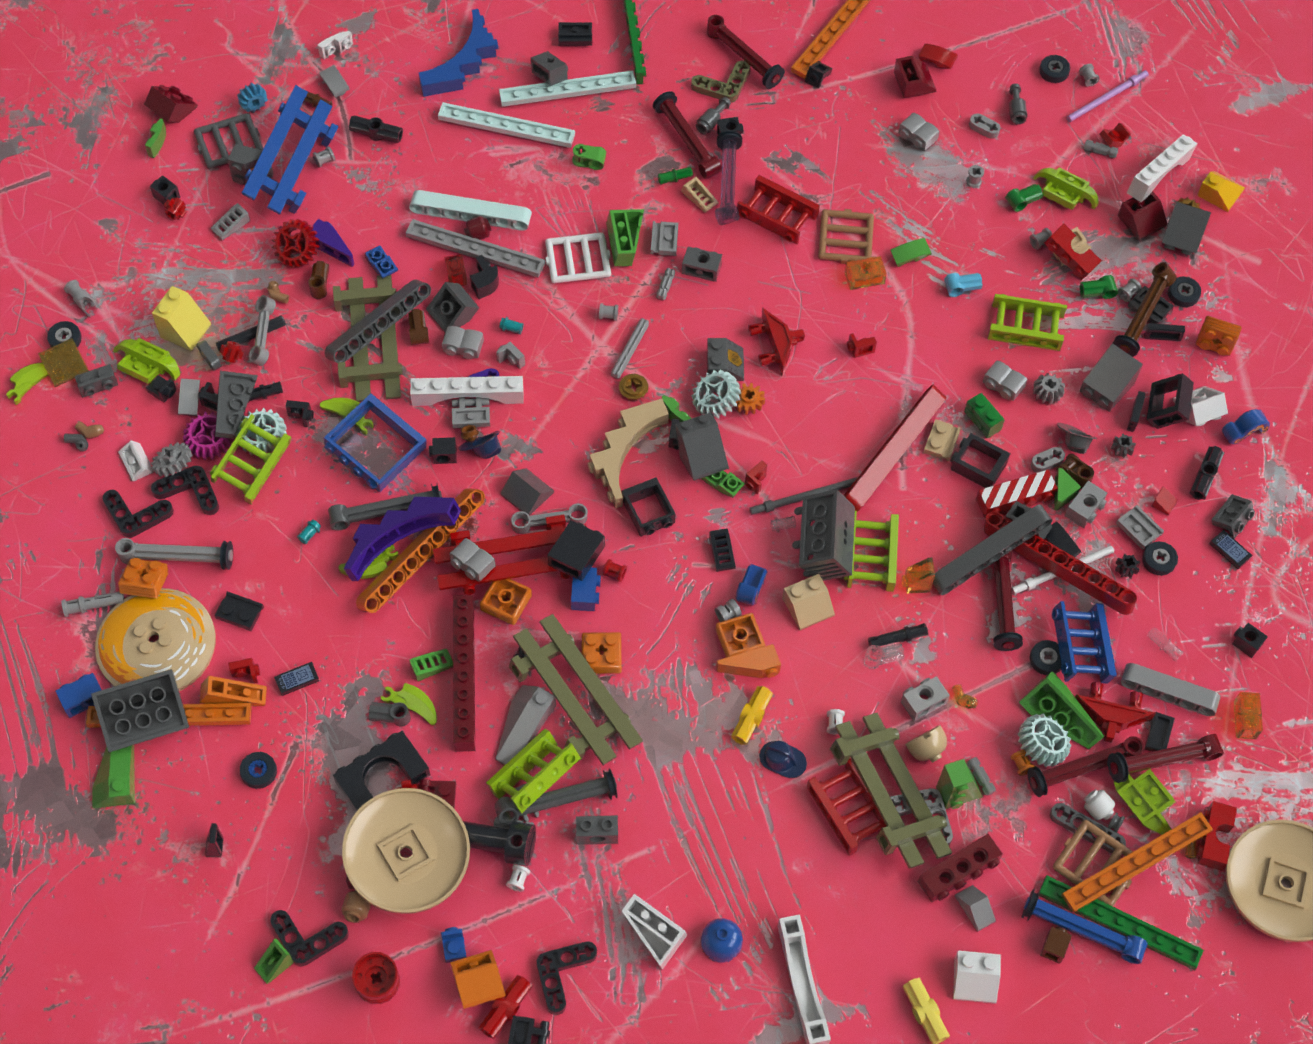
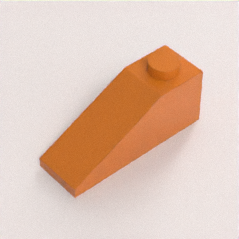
[716,644,781,678]
[199,676,267,706]

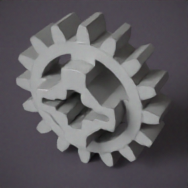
[151,442,193,477]

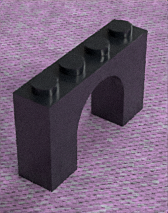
[333,731,430,812]

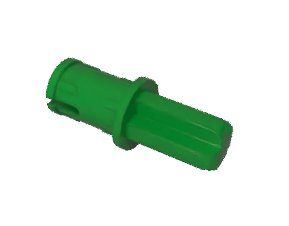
[658,167,693,185]

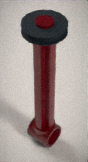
[707,15,785,89]
[653,91,722,179]
[993,551,1023,651]
[1107,734,1224,783]
[1027,736,1144,797]

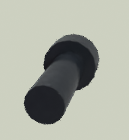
[463,821,536,866]

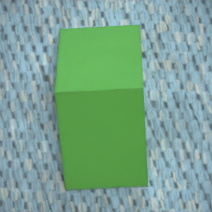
[1054,468,1081,510]
[254,939,294,984]

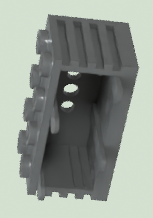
[792,490,855,581]

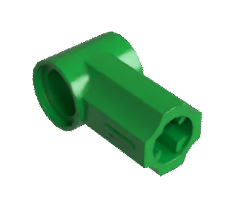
[1005,184,1043,212]
[1080,275,1118,299]

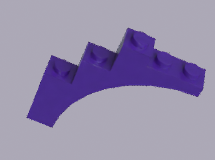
[344,496,461,581]

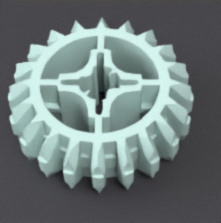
[691,370,741,419]
[235,408,287,456]
[1017,714,1072,767]

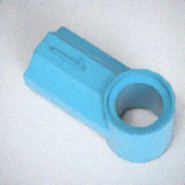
[944,273,983,297]

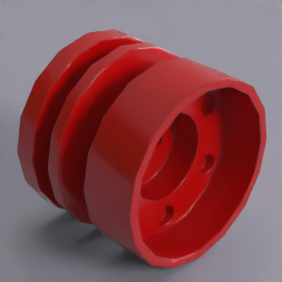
[352,952,400,1004]

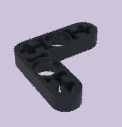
[151,466,219,515]
[103,490,174,538]
[270,910,349,966]
[537,942,597,1015]

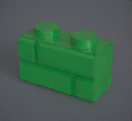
[964,393,1005,438]

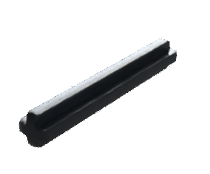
[216,316,286,352]

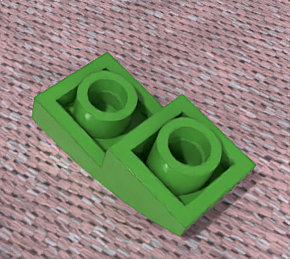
[145,118,166,158]
[891,238,932,267]
[662,395,691,423]
[702,470,745,498]

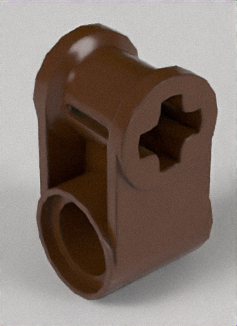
[1056,454,1094,489]

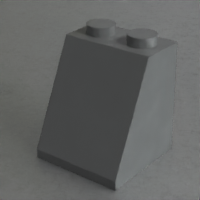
[1162,202,1211,255]
[1080,343,1143,412]
[675,413,729,480]

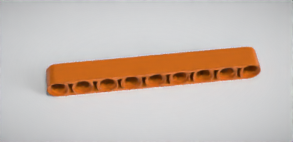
[356,488,485,613]

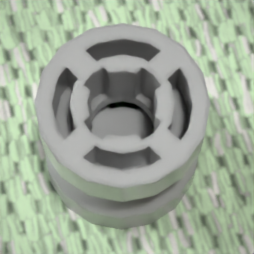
[715,599,742,622]

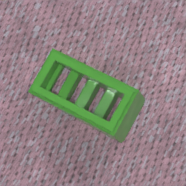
[409,648,453,681]

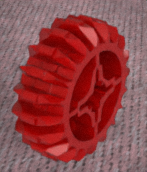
[272,219,320,268]

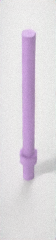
[1067,70,1149,122]

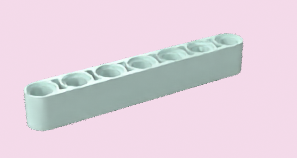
[409,190,532,231]

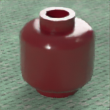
[464,216,492,240]

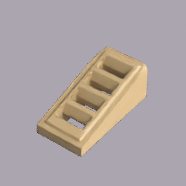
[681,177,719,213]

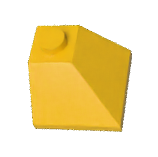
[1197,171,1245,212]

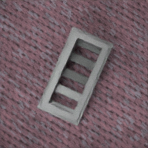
[211,203,250,241]

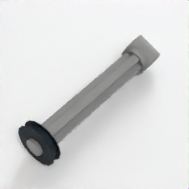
[115,538,233,570]

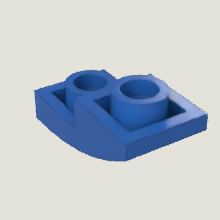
[365,245,398,279]

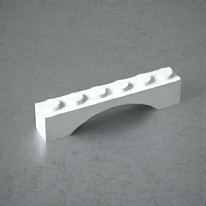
[1127,134,1198,202]
[410,376,524,406]
[777,914,831,1044]

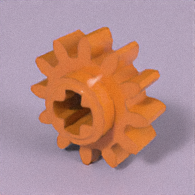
[736,383,765,415]

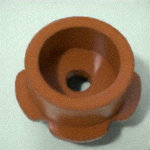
[461,425,479,441]

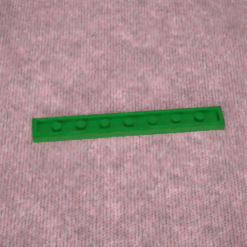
[1039,875,1204,970]

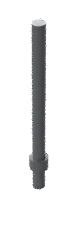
[749,478,857,515]

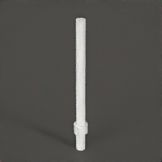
[1011,546,1114,595]

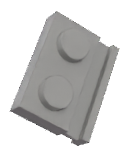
[651,221,679,256]
[1116,505,1164,550]

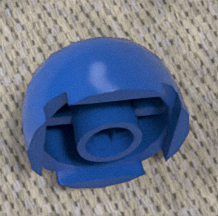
[701,918,743,963]

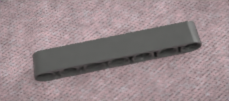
[325,279,431,363]
[930,504,1052,595]

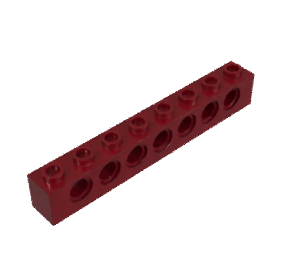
[453,595,476,752]

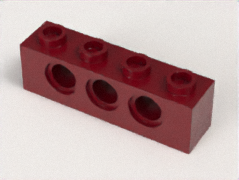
[918,834,1003,902]

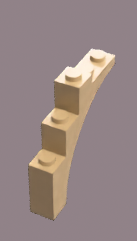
[587,399,669,509]

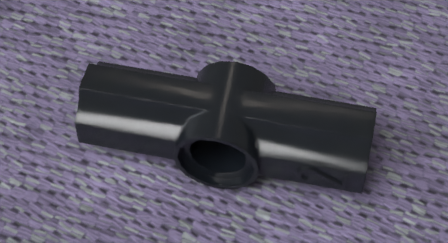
[349,116,403,143]
[1190,446,1225,500]

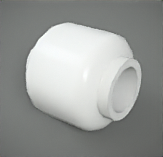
[1084,789,1115,820]

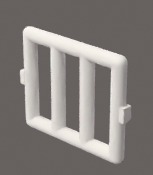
[545,232,611,284]

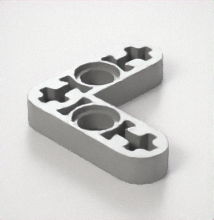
[890,788,953,845]

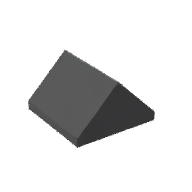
[501,468,554,516]

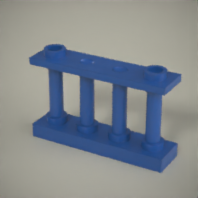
[1052,601,1117,684]

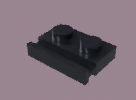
[559,22,592,46]
[1128,286,1174,324]
[215,591,264,631]

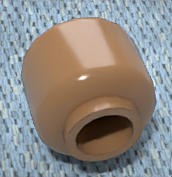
[341,890,371,923]

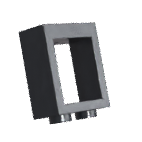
[1147,373,1194,429]
[950,433,1011,488]
[622,477,676,537]

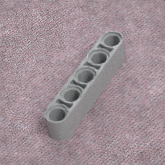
[1121,663,1221,716]

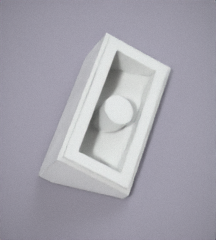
[118,440,154,481]

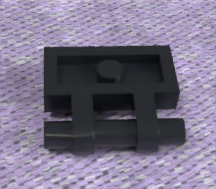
[508,1015,550,1044]

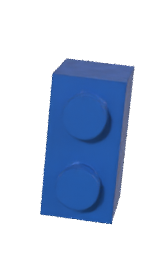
[571,567,601,611]
[56,673,102,718]

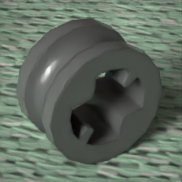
[1108,812,1125,832]

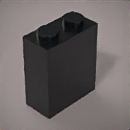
[547,520,605,581]

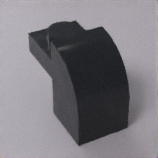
[470,255,499,299]

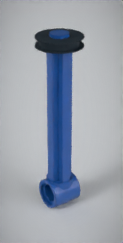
[1022,889,1148,964]

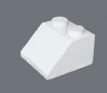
[1173,386,1228,426]
[953,950,1001,1004]

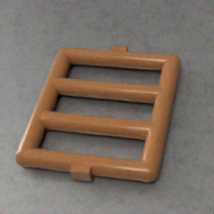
[818,209,874,264]
[1053,820,1133,906]

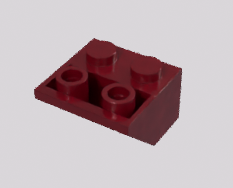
[894,56,937,98]
[144,85,198,122]
[1118,191,1168,240]

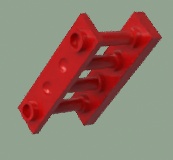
[737,175,820,244]
[807,758,887,856]

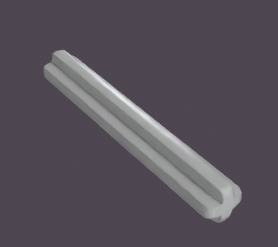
[611,318,649,379]

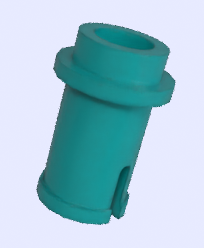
[499,317,524,334]
[297,519,321,544]

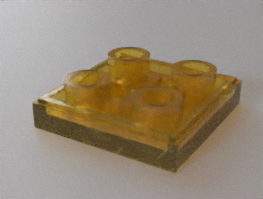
[38,338,89,387]

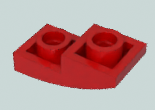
[918,43,958,69]

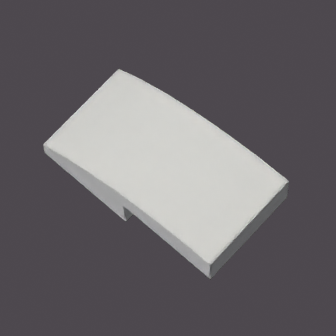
[318,31,353,59]

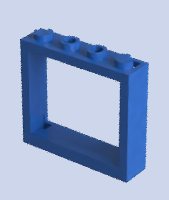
[324,393,427,492]

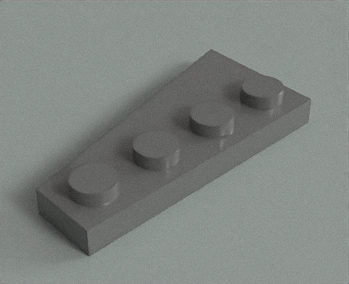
[215,371,258,439]

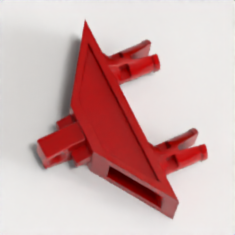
[748,307,805,376]
[1075,682,1156,743]

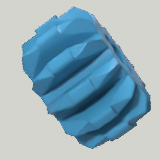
[237,82,268,113]

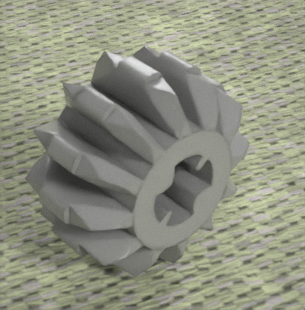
[1033,372,1065,405]

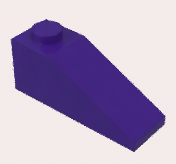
[312,219,354,267]

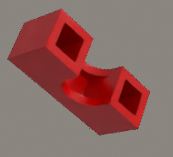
[1044,223,1102,280]
[1196,801,1237,871]

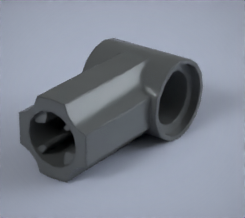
[369,702,411,726]

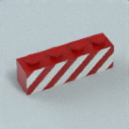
[976,469,1058,518]

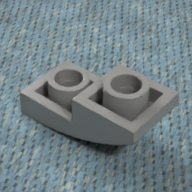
[319,65,350,97]
[178,379,200,416]

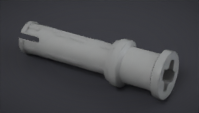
[61,592,124,617]

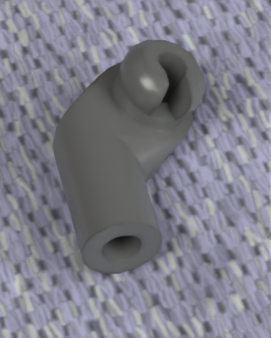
[64,433,89,451]

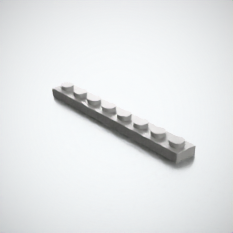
[406,219,545,278]

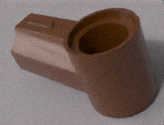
[308,261,329,299]
[408,309,429,345]

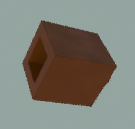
[1040,927,1072,964]

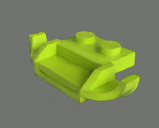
[1033,167,1099,210]
[113,338,180,384]
[1114,769,1176,835]

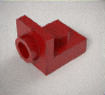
[1099,123,1131,147]
[847,333,877,358]
[745,460,767,494]
[228,658,260,683]

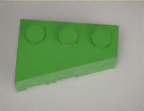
[606,209,644,266]
[936,759,983,809]

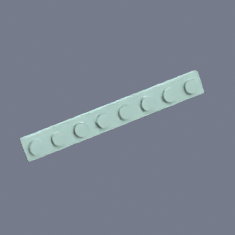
[499,71,636,107]
[438,102,575,148]

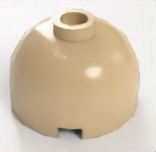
[906,725,947,762]

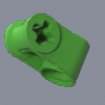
[572,144,606,170]

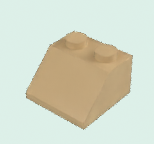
[782,574,835,630]

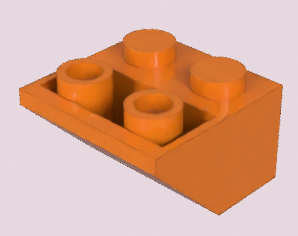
[450,950,506,1009]

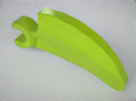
[6,363,49,405]
[320,398,374,435]
[338,545,399,579]
[381,683,437,725]

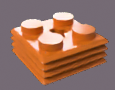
[1195,316,1242,356]
[118,558,168,598]
[480,579,532,625]
[715,613,766,658]
[582,632,622,674]

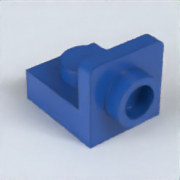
[441,927,467,963]

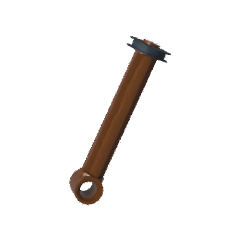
[1112,262,1177,357]

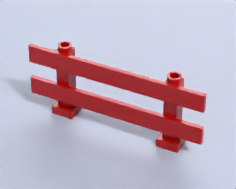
[433,514,594,595]

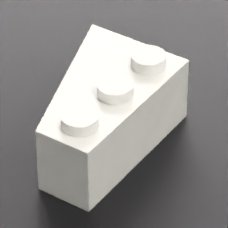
[622,894,687,970]

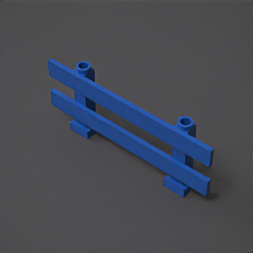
[241,85,339,215]

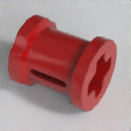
[602,559,627,582]

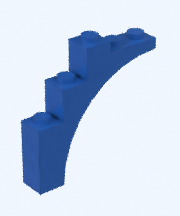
[419,9,498,97]

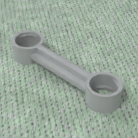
[248,295,276,366]
[511,503,588,534]

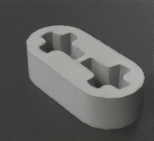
[969,114,1001,139]
[1031,447,1065,473]

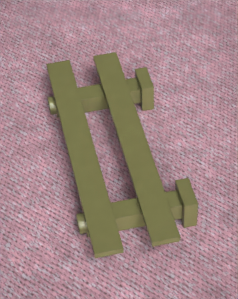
[333,275,403,402]
[509,614,643,765]
[830,713,952,869]

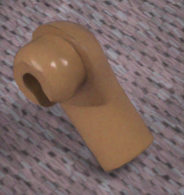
[267,281,289,304]
[75,422,104,439]

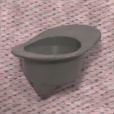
[1057,423,1097,454]

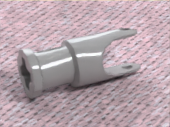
[64,280,100,317]

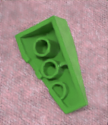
[1019,671,1104,749]
[92,745,135,808]

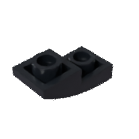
[1045,521,1082,557]

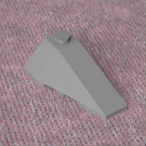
[496,685,556,765]

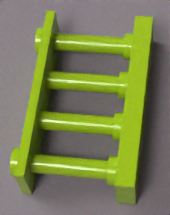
[988,294,1067,351]
[210,414,291,504]
[844,511,899,592]
[486,729,581,813]

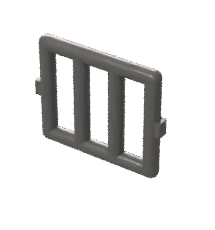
[194,113,263,169]

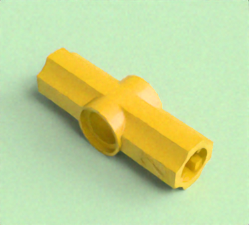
[731,686,773,745]

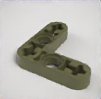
[691,61,750,102]

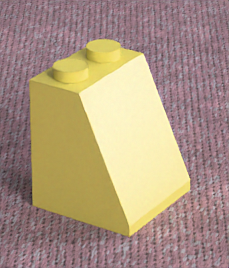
[152,286,211,352]

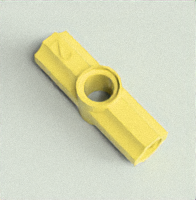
[903,978,950,1044]

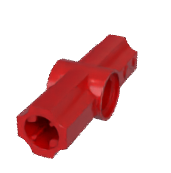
[479,975,533,1039]

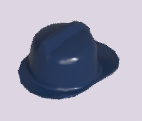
[459,431,502,459]
[759,740,807,778]

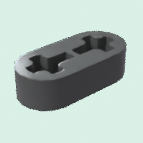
[196,340,222,371]

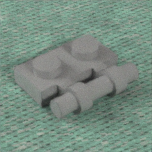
[452,397,490,428]

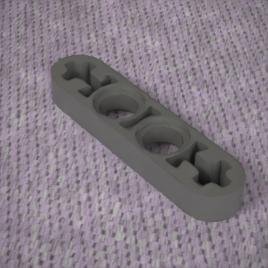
[1050,803,1126,853]

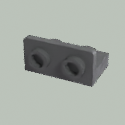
[75,364,118,397]
[1212,494,1255,539]

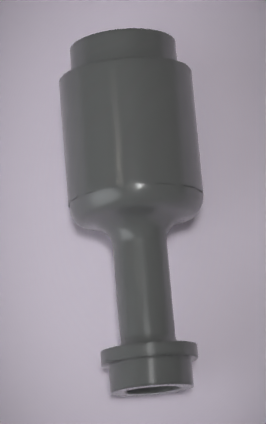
[1009,83,1028,125]
[696,97,731,134]

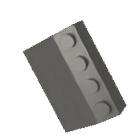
[91,669,189,752]

